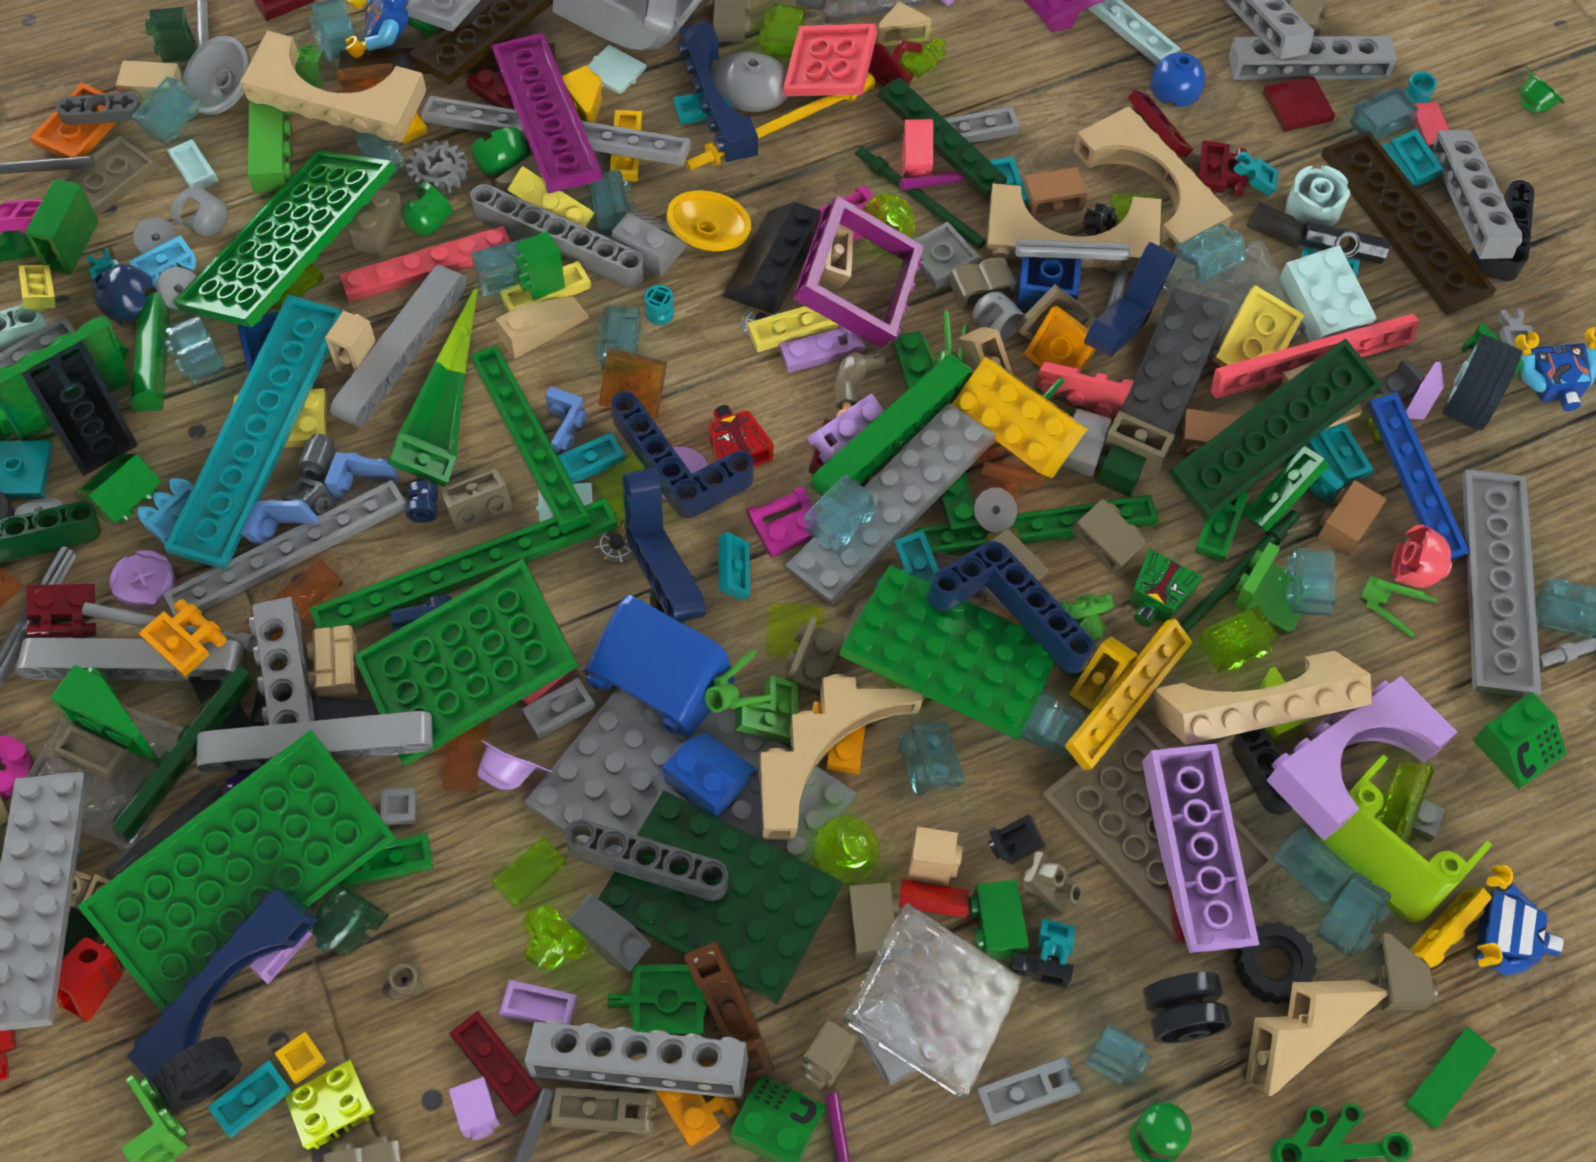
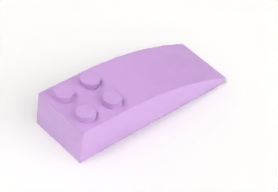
[1142,743,1259,954]

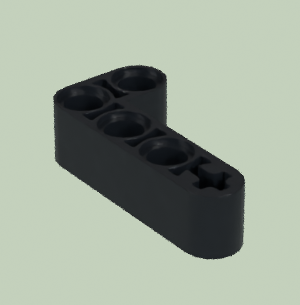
[1469,180,1534,281]
[1231,691,1294,815]

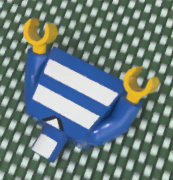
[1474,865,1564,977]

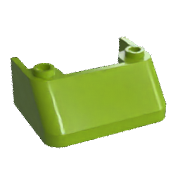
[1314,755,1493,924]

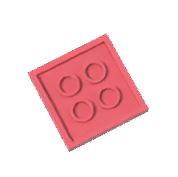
[783,24,878,96]

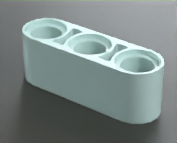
[0,304,48,352]

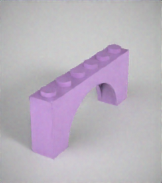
[1266,676,1458,840]

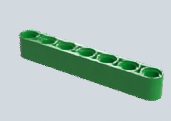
[810,354,975,506]

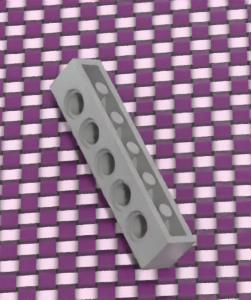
[1225,0,1314,60]
[1228,36,1397,80]
[1431,130,1522,259]
[249,597,315,725]
[525,1020,749,1099]

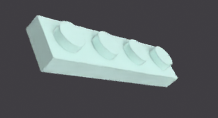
[1088,0,1181,66]

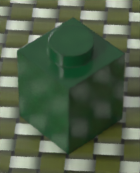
[1095,445,1146,497]

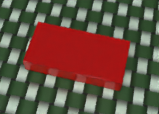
[899,879,969,918]

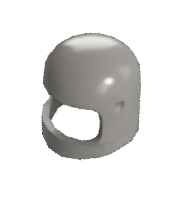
[170,186,228,237]
[972,292,1024,342]

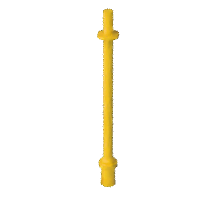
[685,73,876,171]

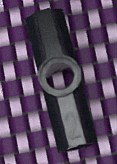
[1299,221,1389,264]

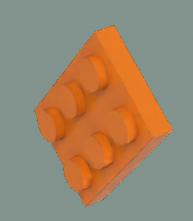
[29,82,128,158]

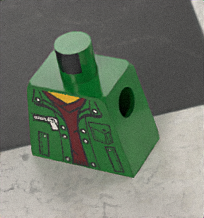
[1129,549,1203,627]

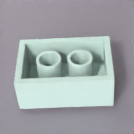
[1279,245,1377,342]

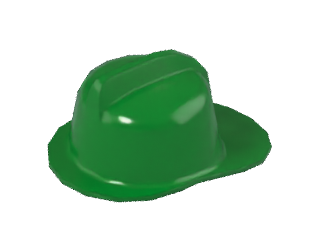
[1520,66,1565,113]

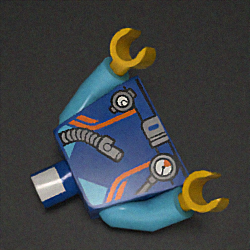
[345,0,408,58]
[1515,327,1596,412]

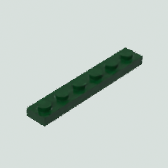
[878,77,1007,198]
[111,665,253,844]

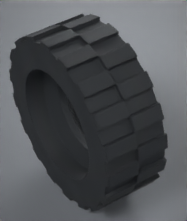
[1234,922,1317,1004]
[153,1036,242,1110]

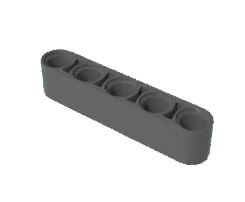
[564,819,728,901]

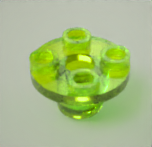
[862,193,915,250]
[812,816,879,884]
[523,904,587,971]

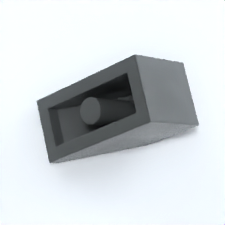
[566,894,651,972]

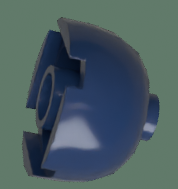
[93,264,152,325]

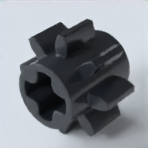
[1083,203,1119,235]

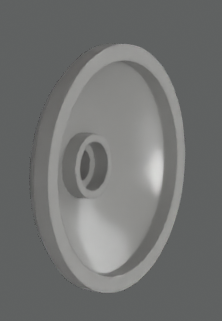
[183,36,251,115]
[711,51,788,112]

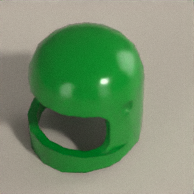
[401,182,453,236]
[1130,1102,1192,1162]

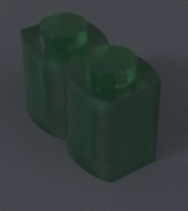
[145,7,197,63]

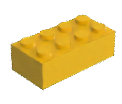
[952,357,1088,479]

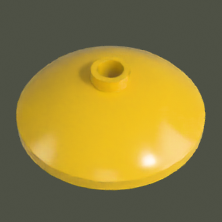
[667,190,751,252]

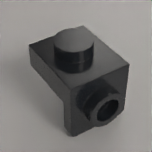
[988,814,1046,864]

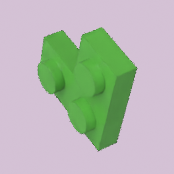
[735,675,798,745]

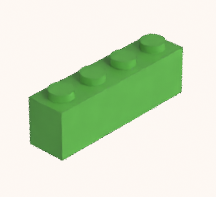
[248,100,293,193]

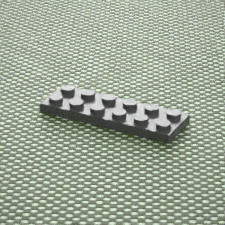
[1120,287,1230,438]

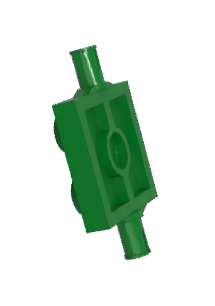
[608,964,709,1037]

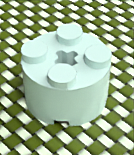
[1285,165,1350,226]

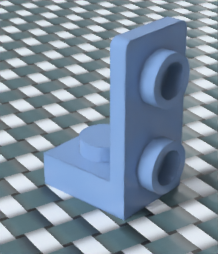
[545,386,587,456]
[324,452,400,501]
[241,499,319,547]

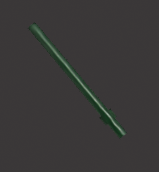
[855,146,986,249]
[1179,510,1300,634]

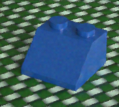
[663,732,758,818]

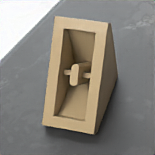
[877,2,931,46]

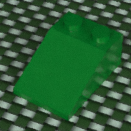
[50,665,159,765]

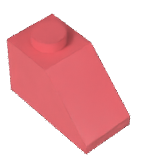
[901,119,933,179]

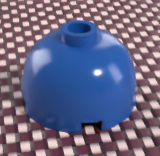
[1150,52,1205,107]

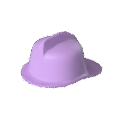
[478,740,553,790]

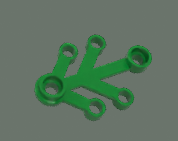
[1270,1103,1412,1162]

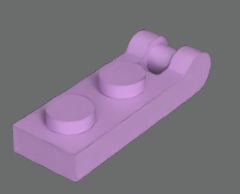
[779,327,866,373]
[806,393,884,463]

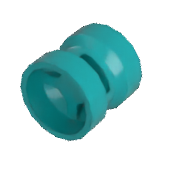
[1402,72,1437,108]
[644,285,674,325]

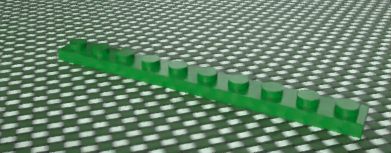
[310,498,618,629]

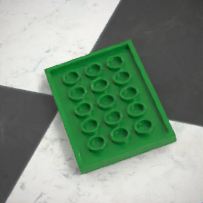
[353,559,579,766]
[839,565,1055,740]

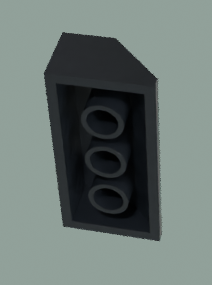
[724,202,821,315]

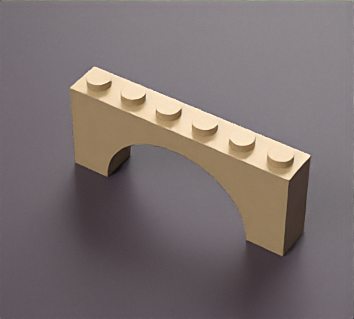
[240,30,426,143]
[1073,106,1233,261]
[985,183,1162,271]
[1154,651,1372,745]

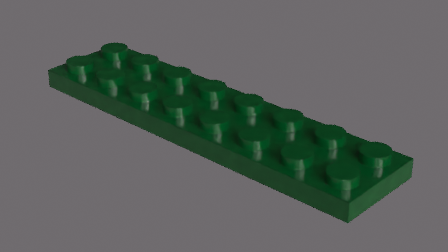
[1168,338,1383,521]

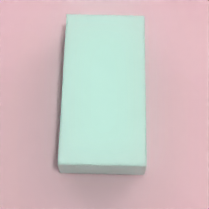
[167,139,219,189]

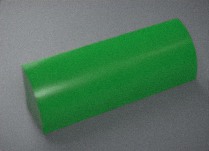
[130,292,170,412]

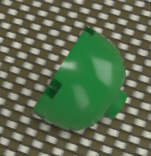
[470,127,528,178]

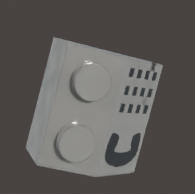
[612,213,688,278]

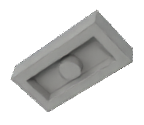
[521,678,595,740]

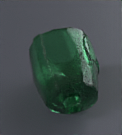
[309,884,389,956]

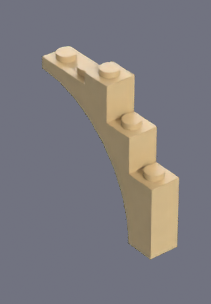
[758,674,923,840]

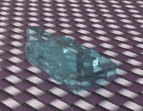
[1176,224,1245,282]
[1537,579,1596,638]
[899,722,965,795]

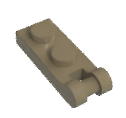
[551,1087,656,1135]

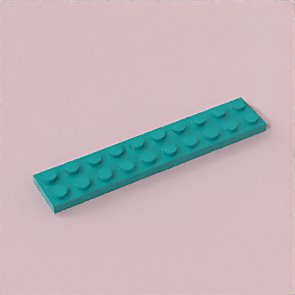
[164,295,343,570]

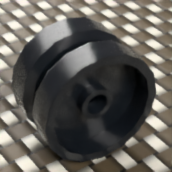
[1143,972,1232,1044]

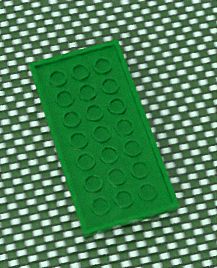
[173,150,396,328]
[77,730,397,1012]

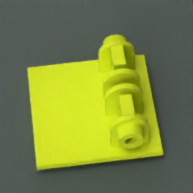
[285,1060,375,1150]

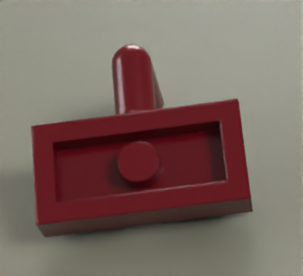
[868,40,922,87]

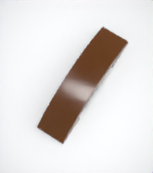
[684,940,774,1084]

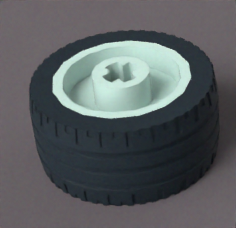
[1442,335,1523,431]

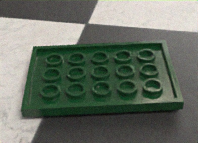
[598,790,843,1005]

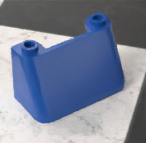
[584,595,735,739]

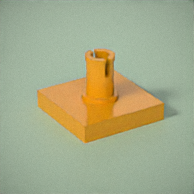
[1024,306,1096,373]

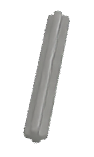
[1015,239,1130,261]

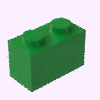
[514,231,565,301]
[969,880,1029,961]

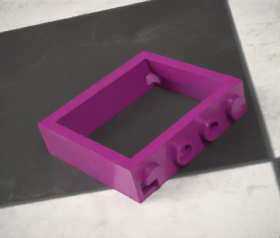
[792,195,924,348]

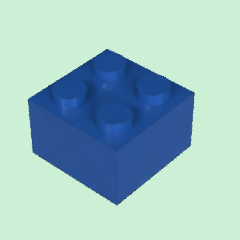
[1016,257,1081,311]

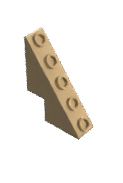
[1245,980,1388,1096]

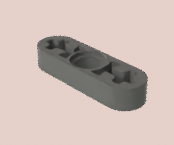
[56,92,142,125]

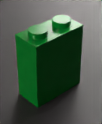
[25,179,99,275]

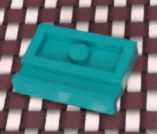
[1381,129,1443,186]
[1305,423,1374,485]

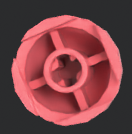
[1390,524,1452,588]

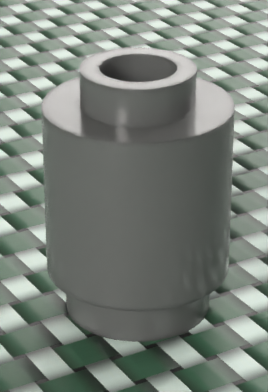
[297,434,335,480]

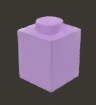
[449,1077,500,1140]

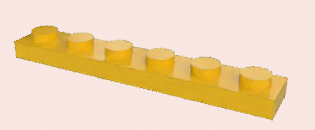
[1064,618,1193,770]

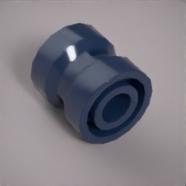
[406,481,438,523]

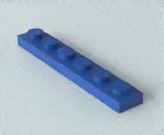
[1366,392,1470,561]

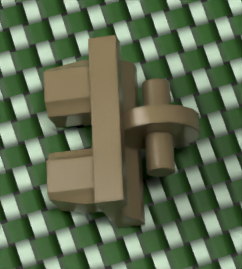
[1023,852,1084,914]

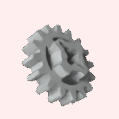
[406,140,468,193]

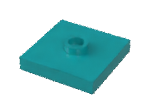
[0,441,54,499]

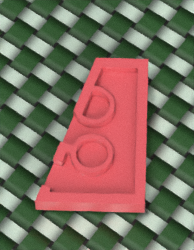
[1034,361,1134,420]

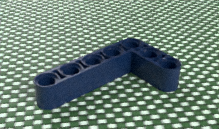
[1084,242,1177,357]
[611,391,754,518]
[622,467,706,622]
[927,541,1095,673]

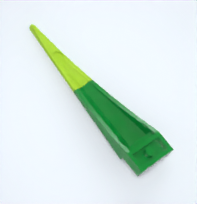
[387,288,478,487]

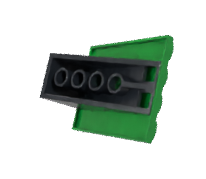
[0,316,138,476]

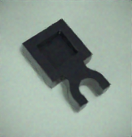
[1009,953,1074,988]

